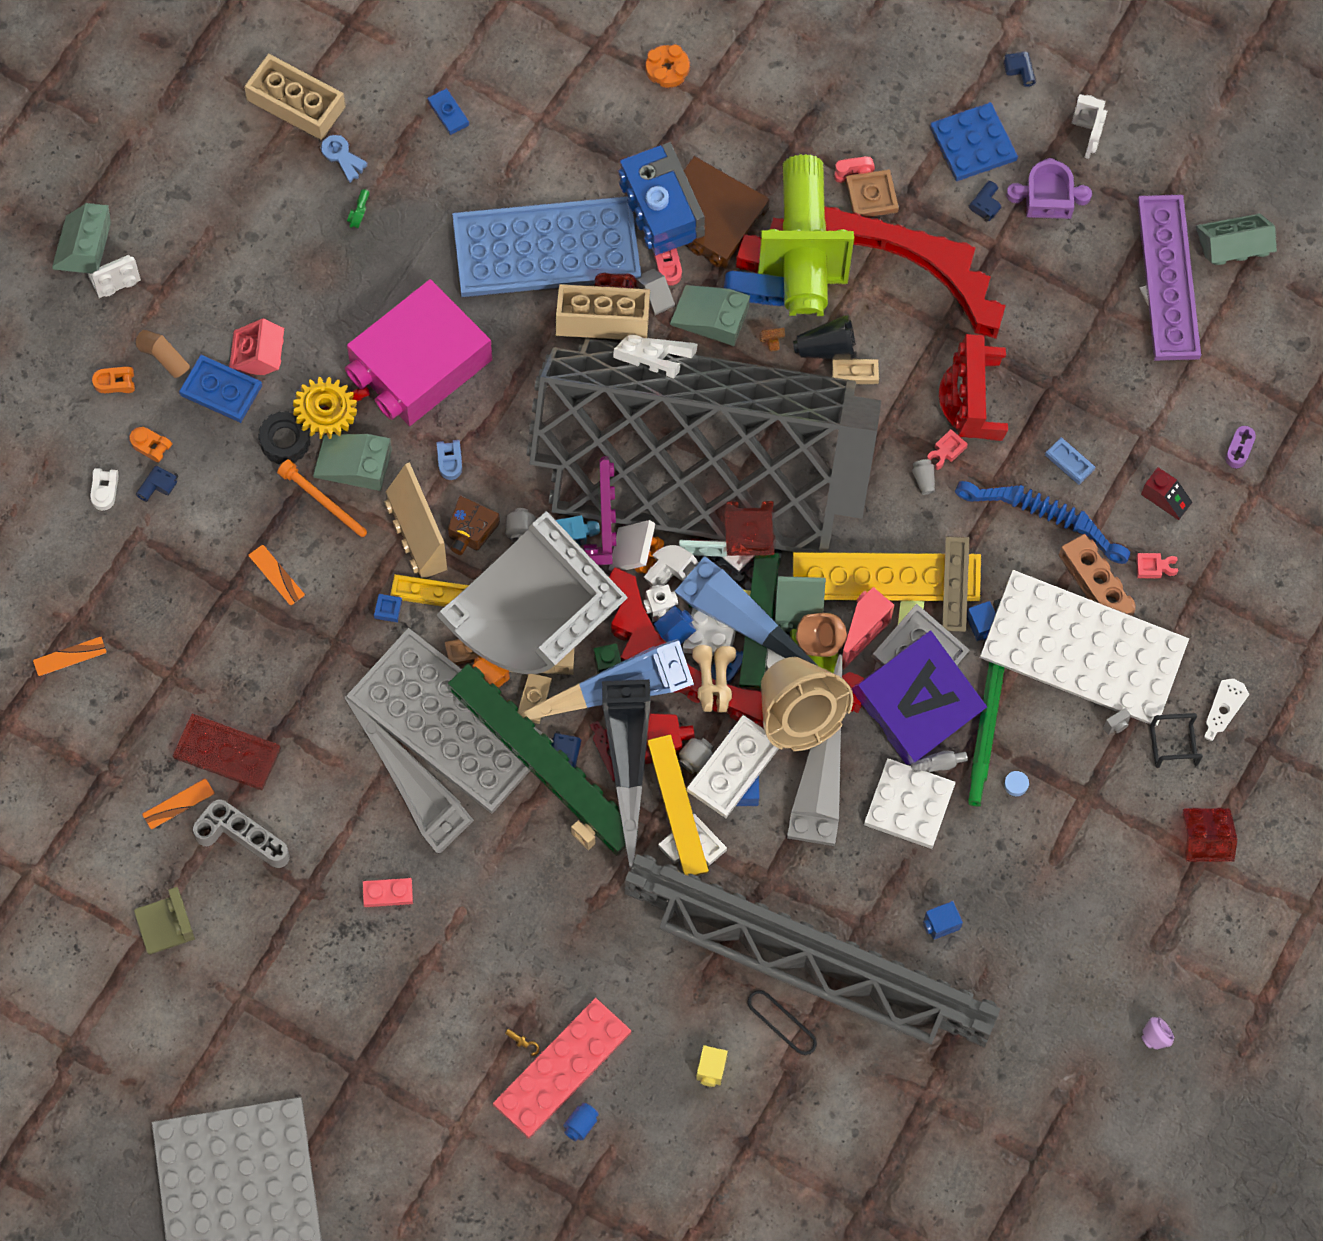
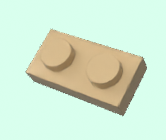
[832,359,879,384]

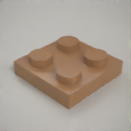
[846,169,899,217]

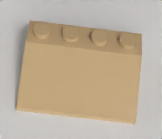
[384,462,447,579]

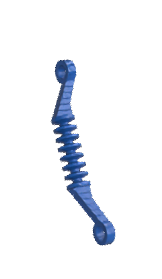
[955,481,1130,564]

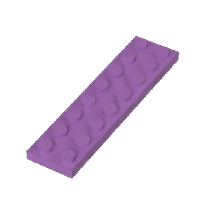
[1137,195,1201,361]

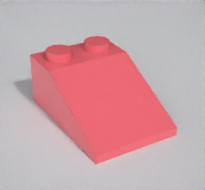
[842,587,894,670]

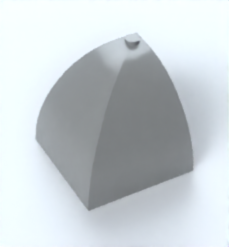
[437,511,628,674]

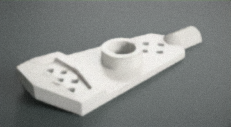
[1204,679,1249,741]

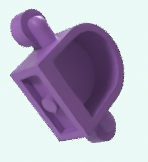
[1007,158,1092,219]

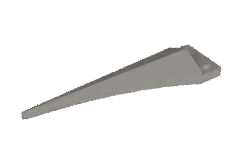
[787,654,842,846]
[345,696,474,853]

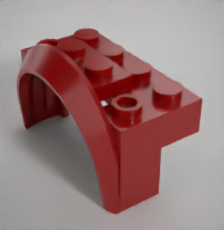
[939,334,1008,441]

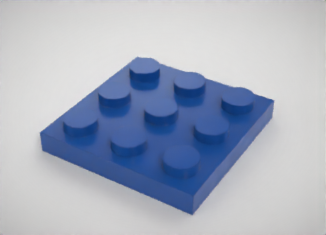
[930,102,1018,182]

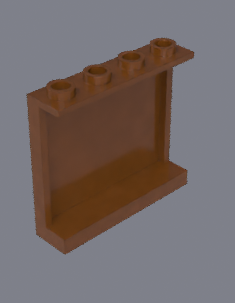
[684,156,770,269]

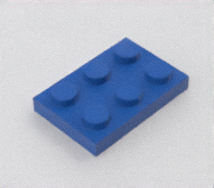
[179,355,263,423]

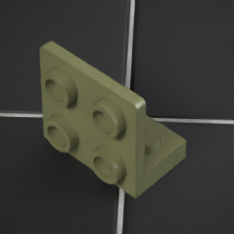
[134,887,195,955]

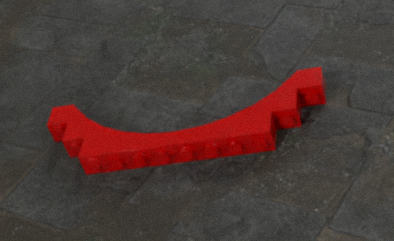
[736,206,1006,339]
[609,567,864,729]

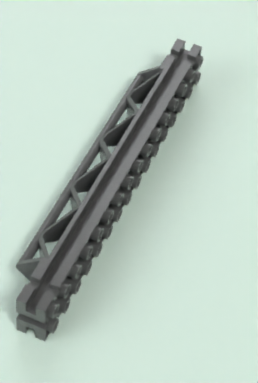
[625,854,1001,1047]

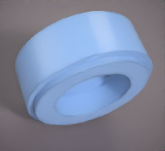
[646,186,669,210]
[1004,771,1029,796]

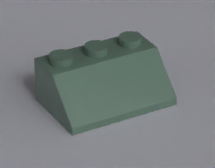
[52,203,111,274]
[1196,214,1277,265]

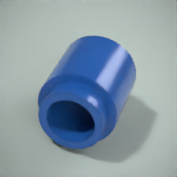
[563,1103,599,1141]

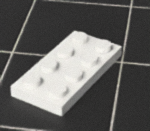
[687,715,779,818]

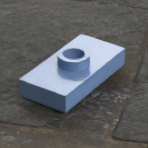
[1045,437,1095,485]

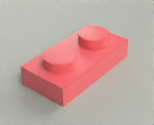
[363,878,413,907]

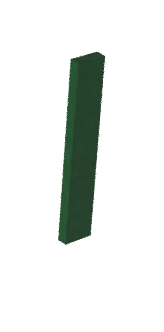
[739,552,780,688]

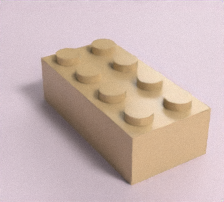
[245,54,345,140]
[556,284,650,339]

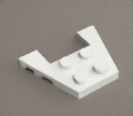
[613,335,697,378]

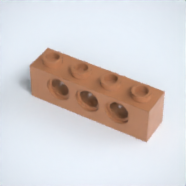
[1059,534,1136,616]

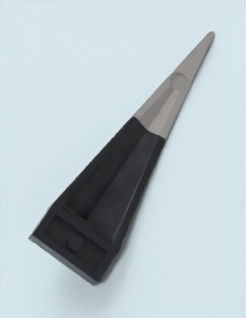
[602,679,651,869]

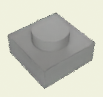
[1103,708,1131,735]

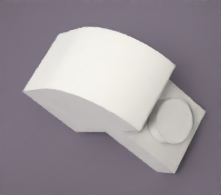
[644,545,699,587]

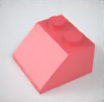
[229,318,284,375]

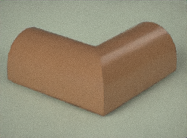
[136,330,190,378]

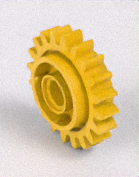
[293,377,357,439]

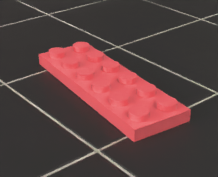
[493,998,631,1139]

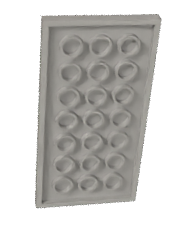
[346,628,554,814]

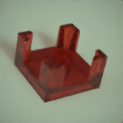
[725,501,776,556]

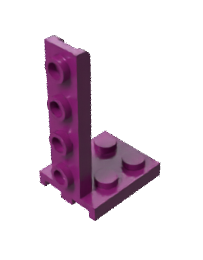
[582,456,616,565]

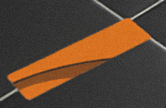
[249,545,305,605]
[33,637,106,676]
[143,779,214,829]

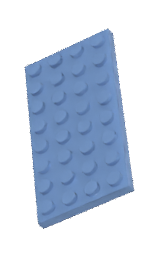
[453,197,641,297]

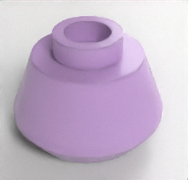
[1142,1017,1174,1049]

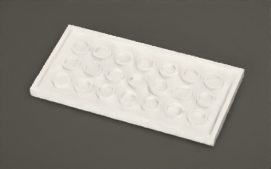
[979,570,1189,727]

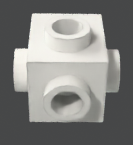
[643,585,678,622]

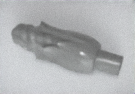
[911,751,968,772]

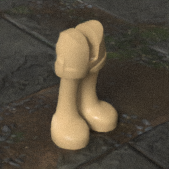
[692,645,736,712]

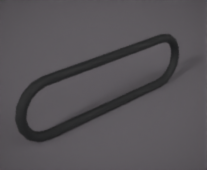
[747,990,817,1055]

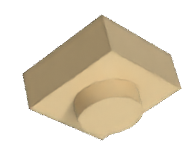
[571,820,595,850]

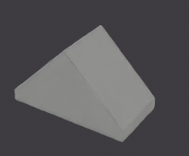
[634,269,675,315]

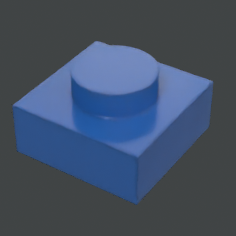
[374,594,402,623]

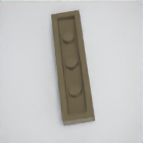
[942,536,969,632]

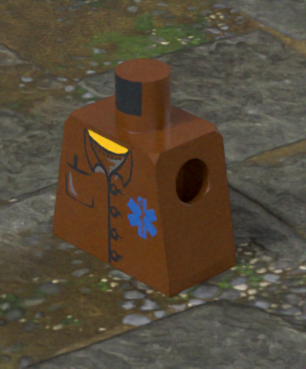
[448,496,500,555]

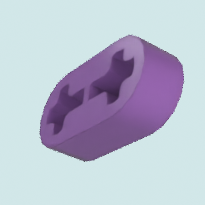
[1226,426,1256,469]

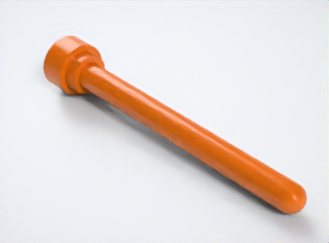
[277,459,367,537]

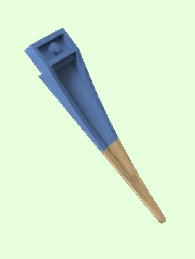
[519,639,694,720]

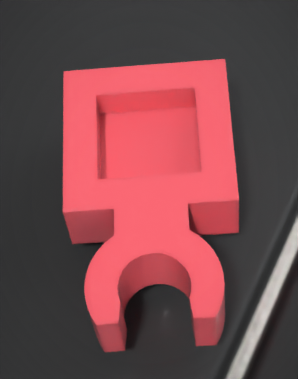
[927,429,968,470]
[1136,553,1178,578]

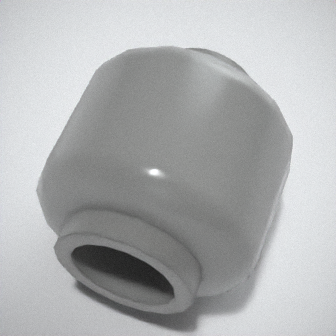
[505,508,536,543]
[679,738,713,774]

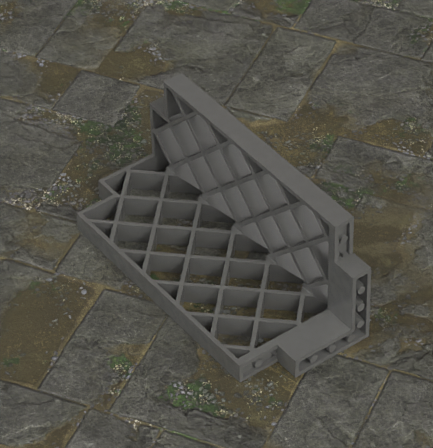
[526,338,881,552]

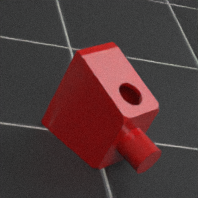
[645,714,695,764]

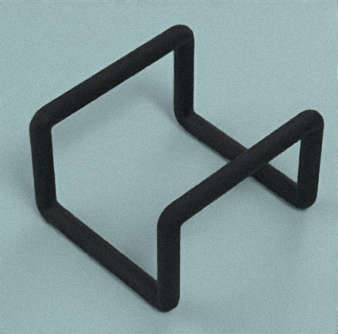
[1150,713,1203,768]

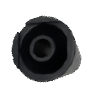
[793,315,857,360]

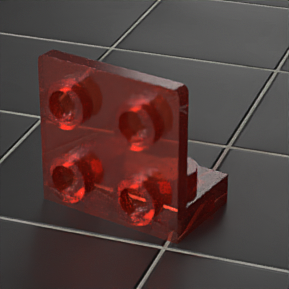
[1182,808,1238,862]

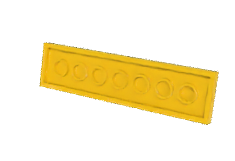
[793,552,981,601]

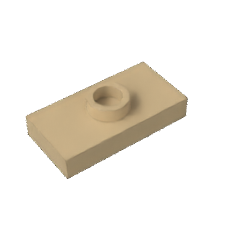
[518,674,552,724]

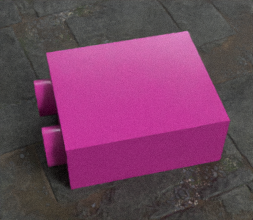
[345,279,492,426]

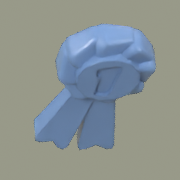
[322,135,367,183]

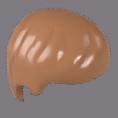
[796,613,847,657]

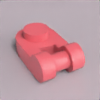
[835,157,875,183]
[653,248,682,285]

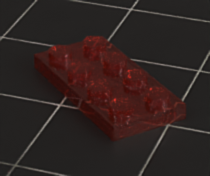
[173,714,281,790]

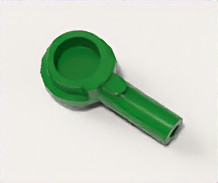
[347,189,370,228]

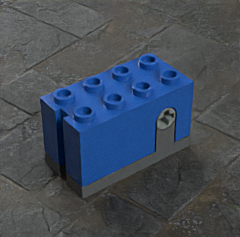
[618,142,705,256]

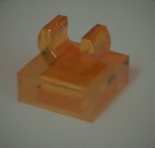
[759,328,785,352]

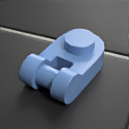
[437,440,462,480]

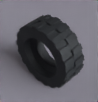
[258,411,311,464]

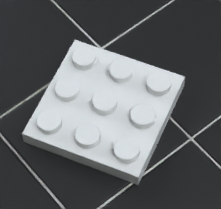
[864,759,955,849]

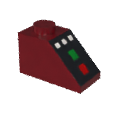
[1141,467,1192,520]

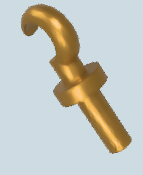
[505,1029,539,1056]

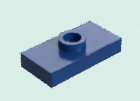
[428,88,469,135]

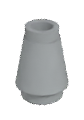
[912,459,935,495]

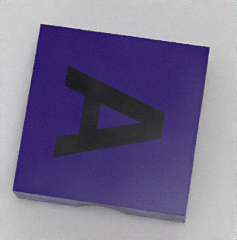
[851,630,987,765]

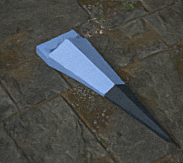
[675,556,819,667]

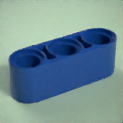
[724,271,784,306]

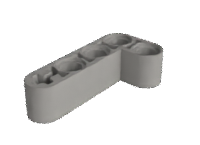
[193,800,290,868]

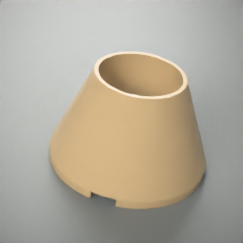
[761,657,853,751]

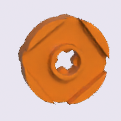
[646,45,690,88]

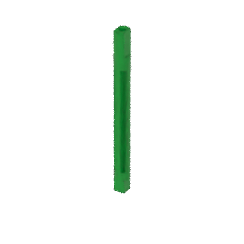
[968,662,1005,807]

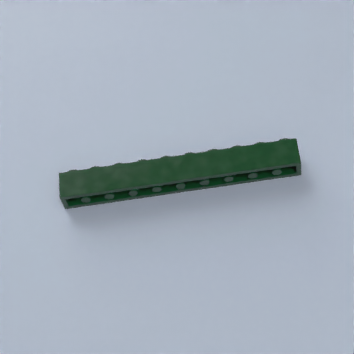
[447,664,638,856]

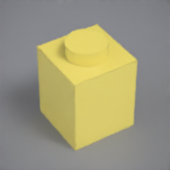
[696,1046,728,1087]

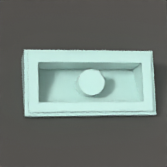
[679,539,728,557]

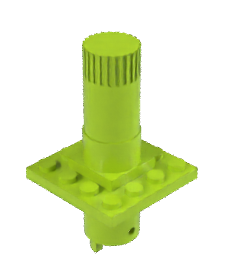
[758,154,854,316]

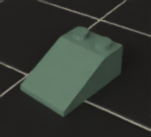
[670,285,750,346]
[313,434,392,491]
[774,576,826,632]

